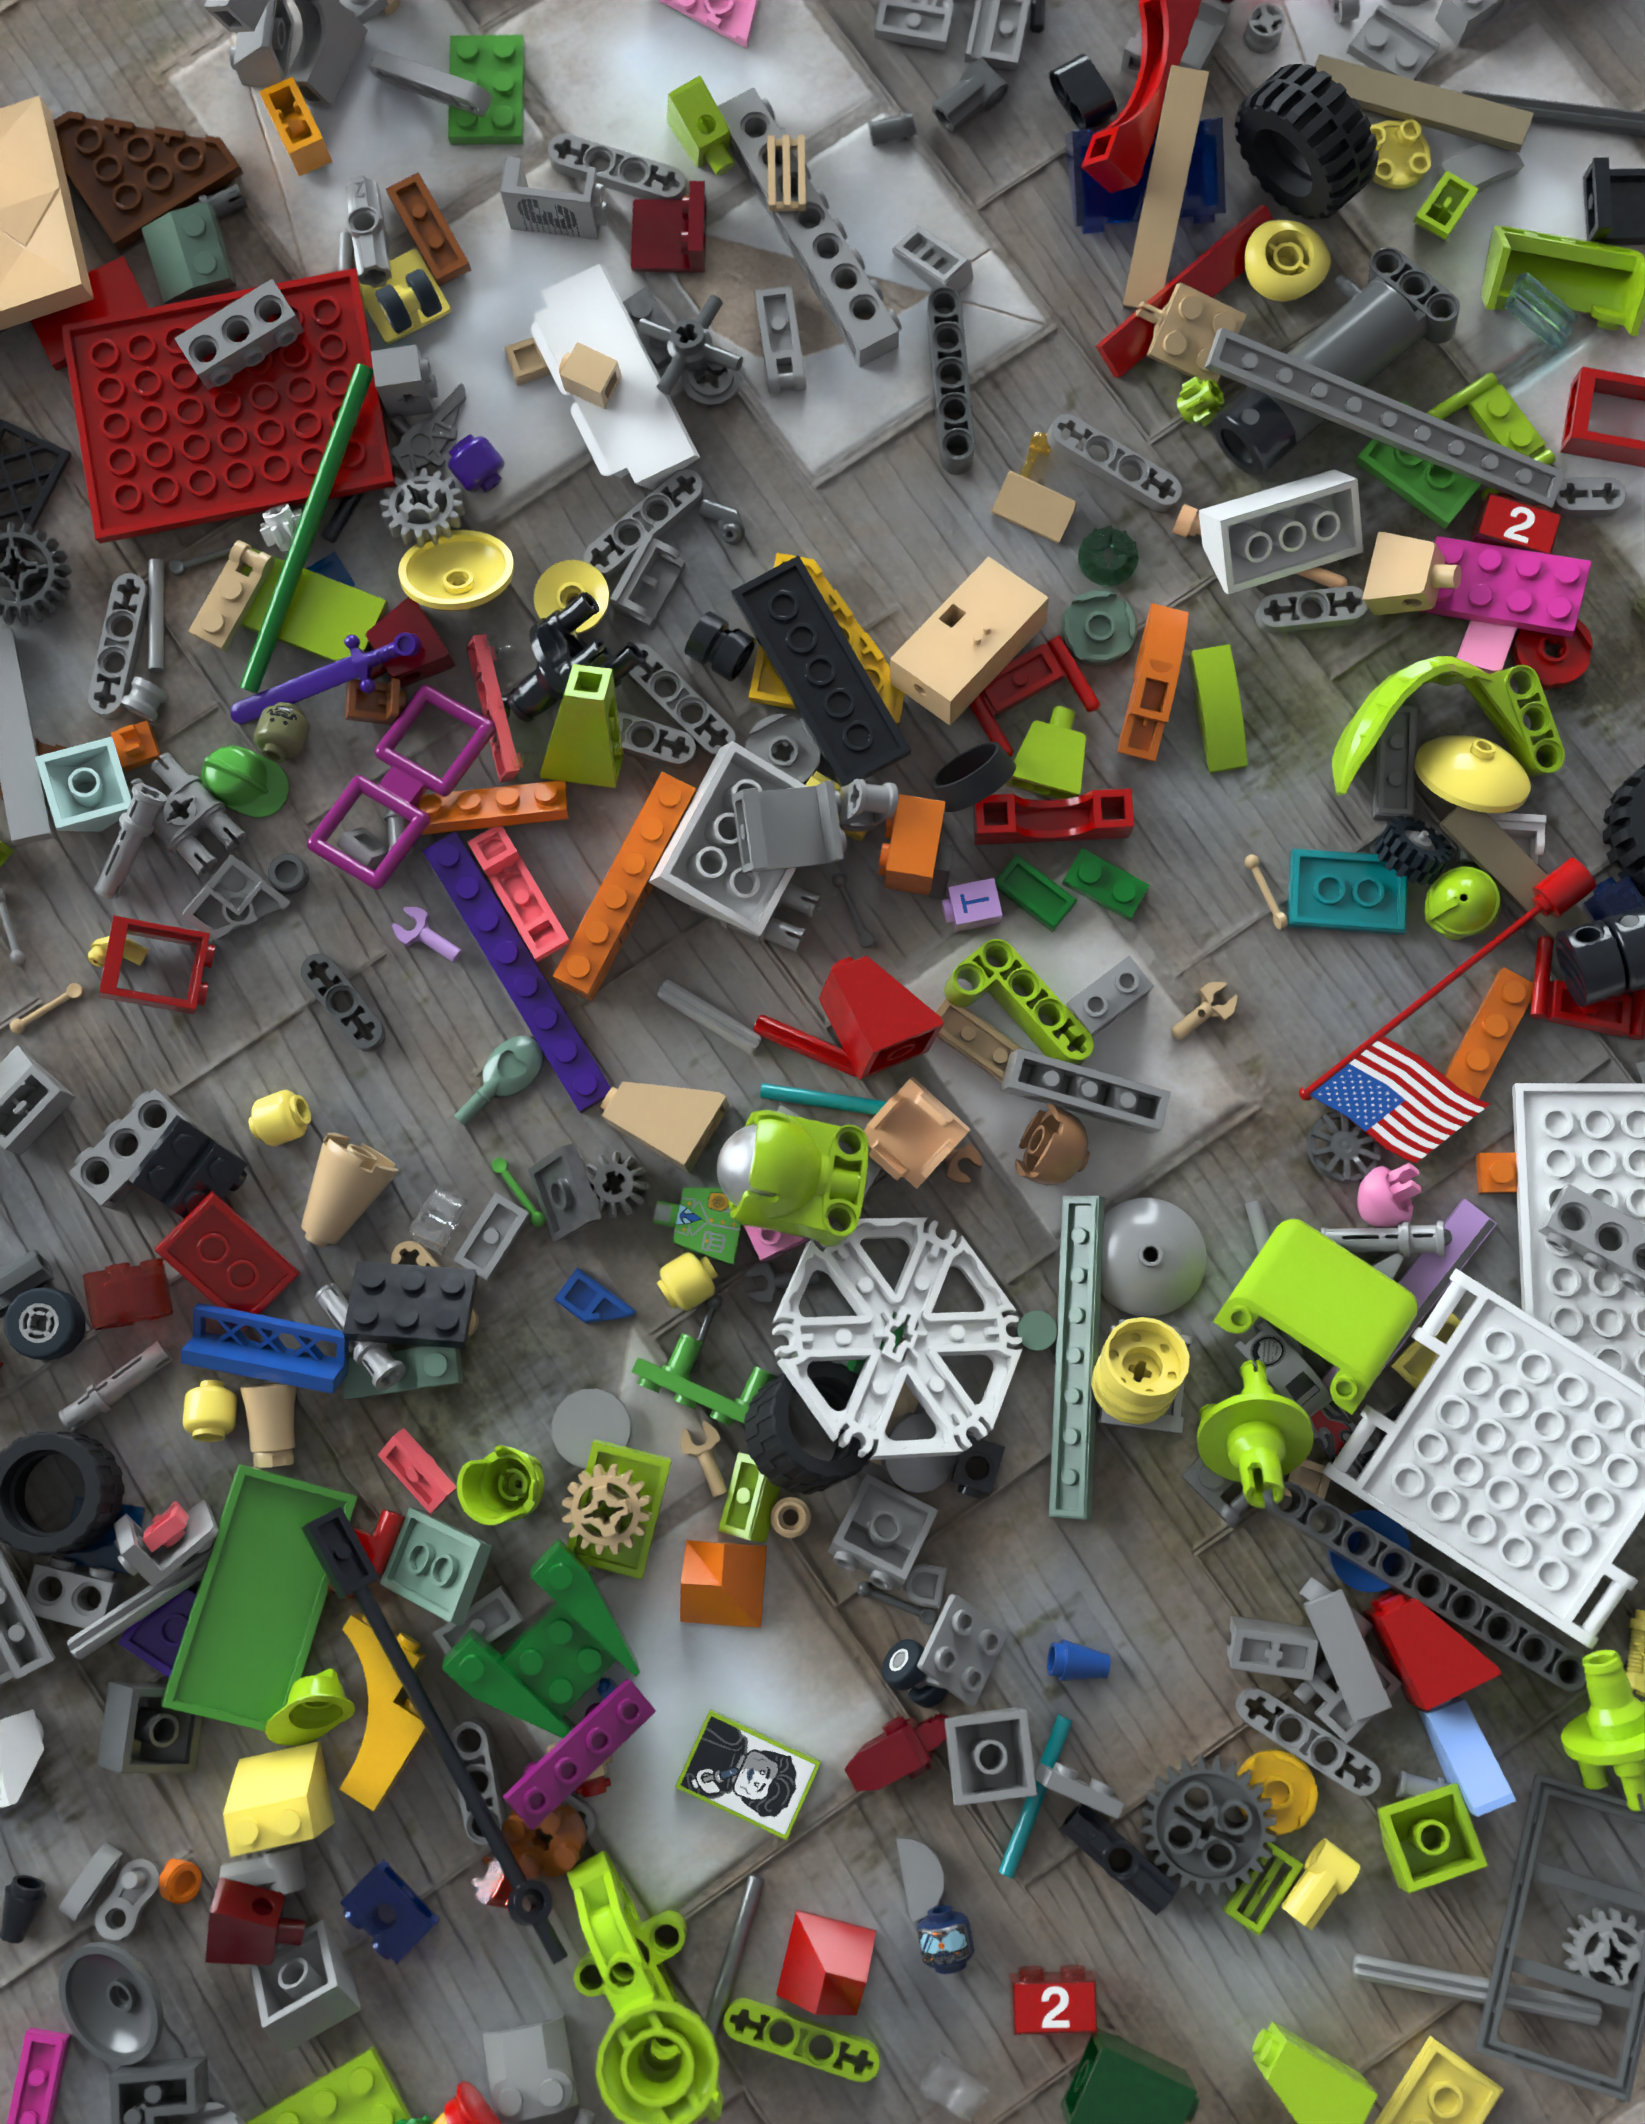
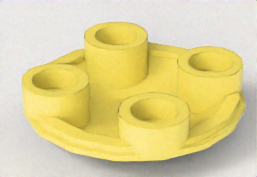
[1370,119,1431,189]

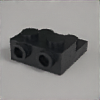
[129,1115,248,1218]

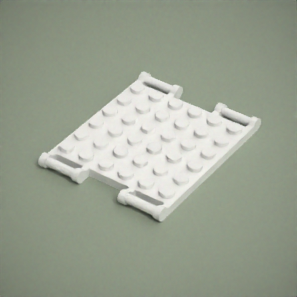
[1322,1269,1645,1649]

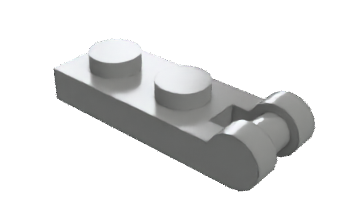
[755,286,806,394]

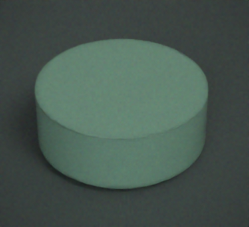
[1016,1311,1057,1351]

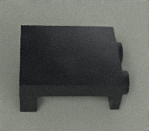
[1583,157,1645,245]

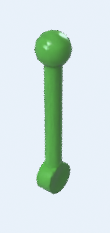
[492,1158,545,1227]

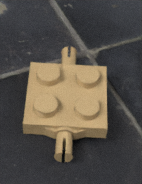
[1135,282,1247,383]

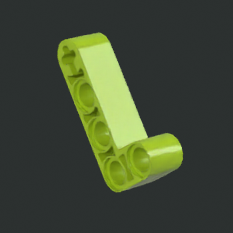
[944,939,1094,1066]

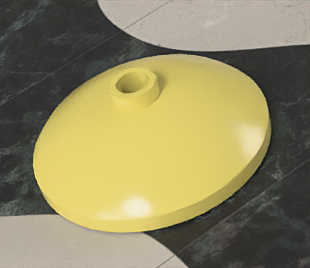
[398,530,514,611]
[1414,735,1531,813]

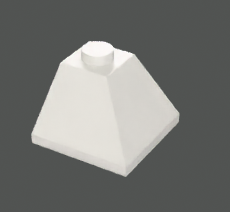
[0,1709,44,1808]

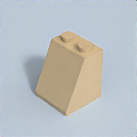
[601,1081,730,1174]

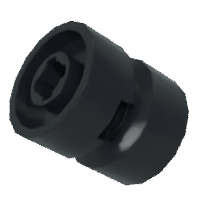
[684,611,756,682]

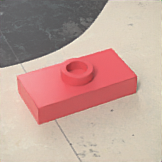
[378,1428,457,1515]

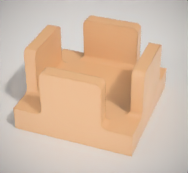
[863,1077,971,1189]

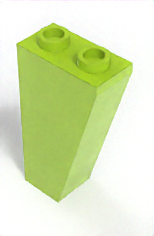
[540,664,624,788]

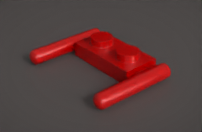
[969,636,1100,758]
[1530,935,1645,1040]

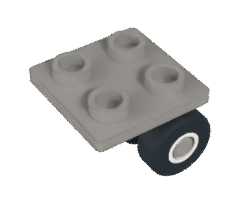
[882,1594,1007,1708]

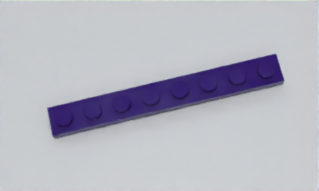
[422,831,611,1113]

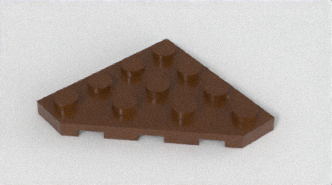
[54,111,243,251]

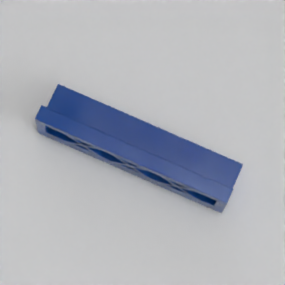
[181,1303,349,1394]

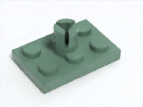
[380,1507,493,1625]

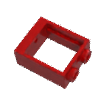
[1560,366,1645,468]
[98,915,215,1014]

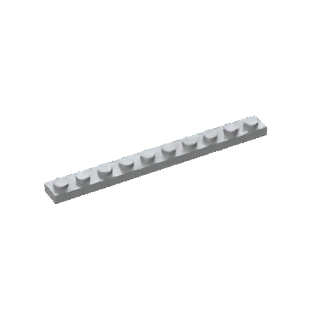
[1204,327,1565,511]

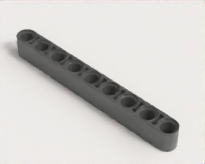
[1263,1480,1586,1691]

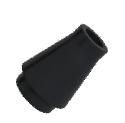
[0,1875,47,1943]

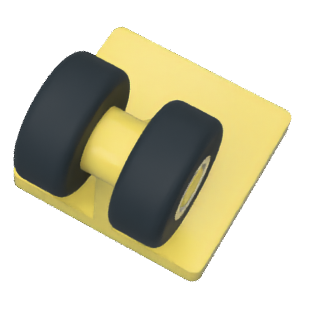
[361,249,451,345]

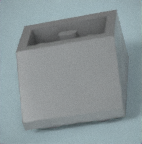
[0,1045,75,1155]

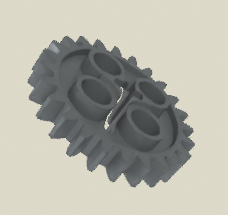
[1141,1754,1277,1895]

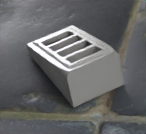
[892,225,974,293]

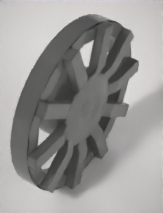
[1307,1111,1381,1184]

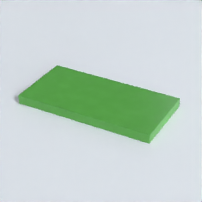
[161,1463,357,1731]

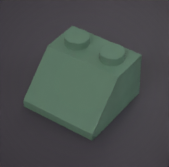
[141,202,237,304]

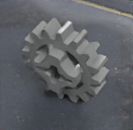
[380,468,465,548]
[1562,1907,1645,2004]

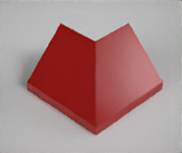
[776,1910,876,2016]

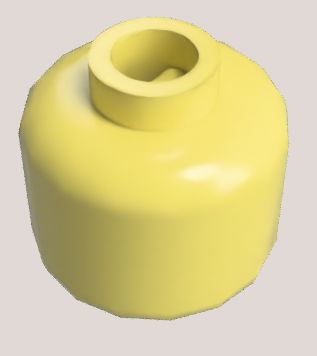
[249,1090,311,1147]
[656,1252,718,1311]
[183,1380,237,1442]

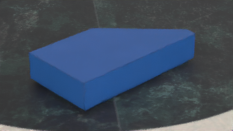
[553,1268,637,1324]

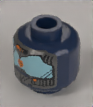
[917,1905,974,1974]

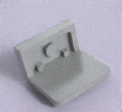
[114,1500,218,1588]

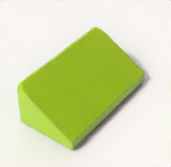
[718,1452,780,1543]

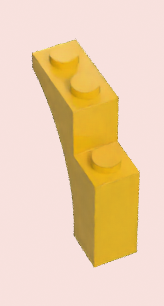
[339,1612,427,1812]

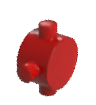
[575,1775,611,1797]

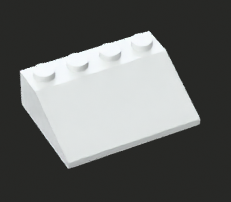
[648,741,807,937]

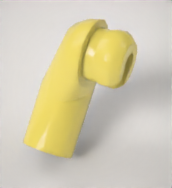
[88,936,149,967]

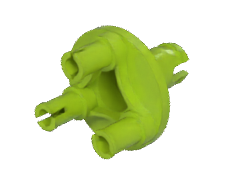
[1197,1360,1314,1509]
[1561,1650,1645,1811]

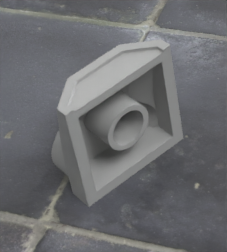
[482,2015,580,2123]

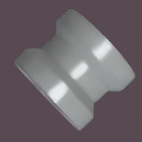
[1244,3,1285,53]
[120,676,170,723]

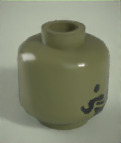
[254,702,310,762]

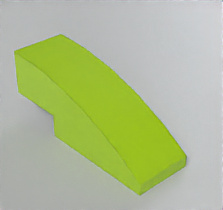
[1188,644,1248,774]

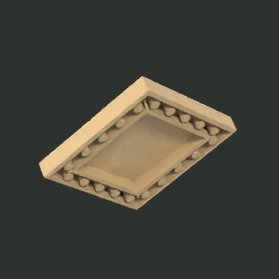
[0,95,94,331]

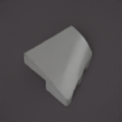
[182,853,291,940]

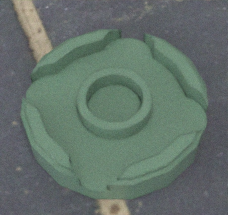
[1061,590,1137,666]

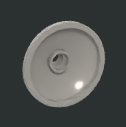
[1101,1198,1207,1317]

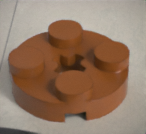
[502,1804,587,1878]

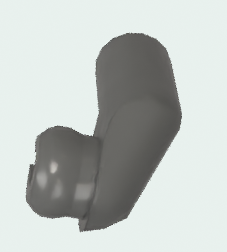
[699,498,745,545]

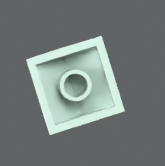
[35,737,132,832]

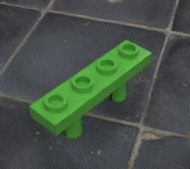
[631,1333,776,1426]

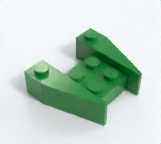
[442,1538,640,1738]

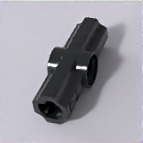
[1060,1803,1179,1915]

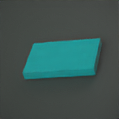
[1287,848,1408,935]

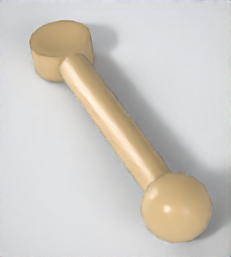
[1244,854,1288,929]
[10,983,84,1034]

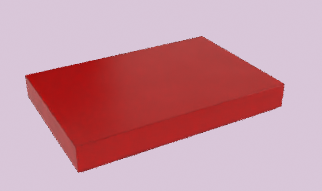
[30,256,149,371]
[155,1191,300,1331]

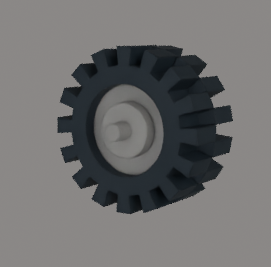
[1374,815,1453,885]

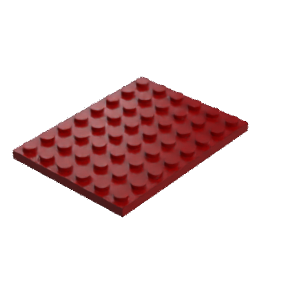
[61,268,396,544]

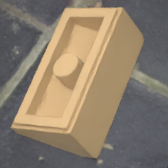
[991,471,1077,544]

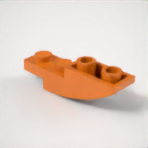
[1116,603,1189,762]

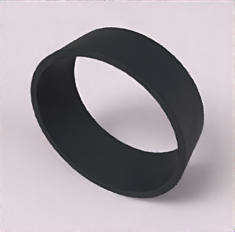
[932,742,1016,812]

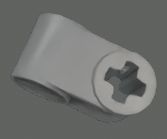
[840,779,898,832]

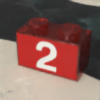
[1469,492,1563,554]
[1009,1965,1098,2035]

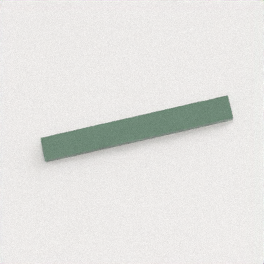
[1049,1196,1105,1520]

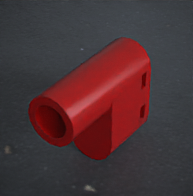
[352,1509,405,1575]

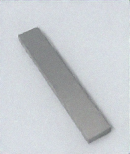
[0,628,54,846]

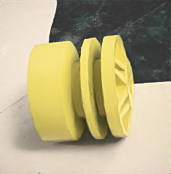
[1091,1317,1190,1425]

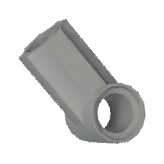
[219,1844,307,1894]

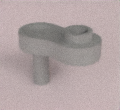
[95,1859,162,1941]

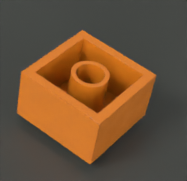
[878,794,946,896]

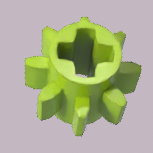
[1177,376,1224,426]

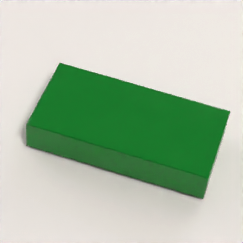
[995,853,1078,933]

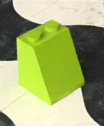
[1252,2021,1378,2124]

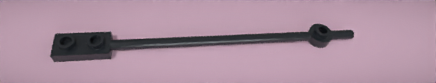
[301,1506,568,1965]

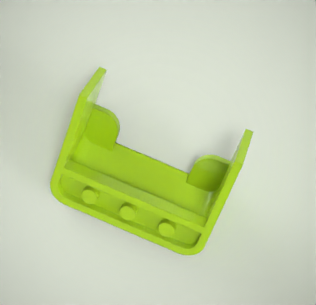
[1481,225,1645,337]

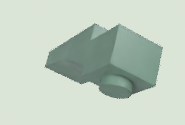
[343,1346,464,1400]

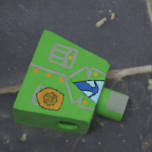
[653,1187,743,1267]

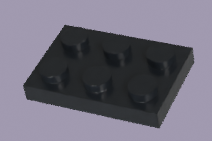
[343,1261,478,1349]

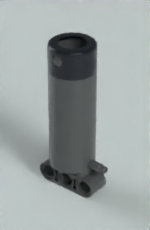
[1212,247,1460,476]

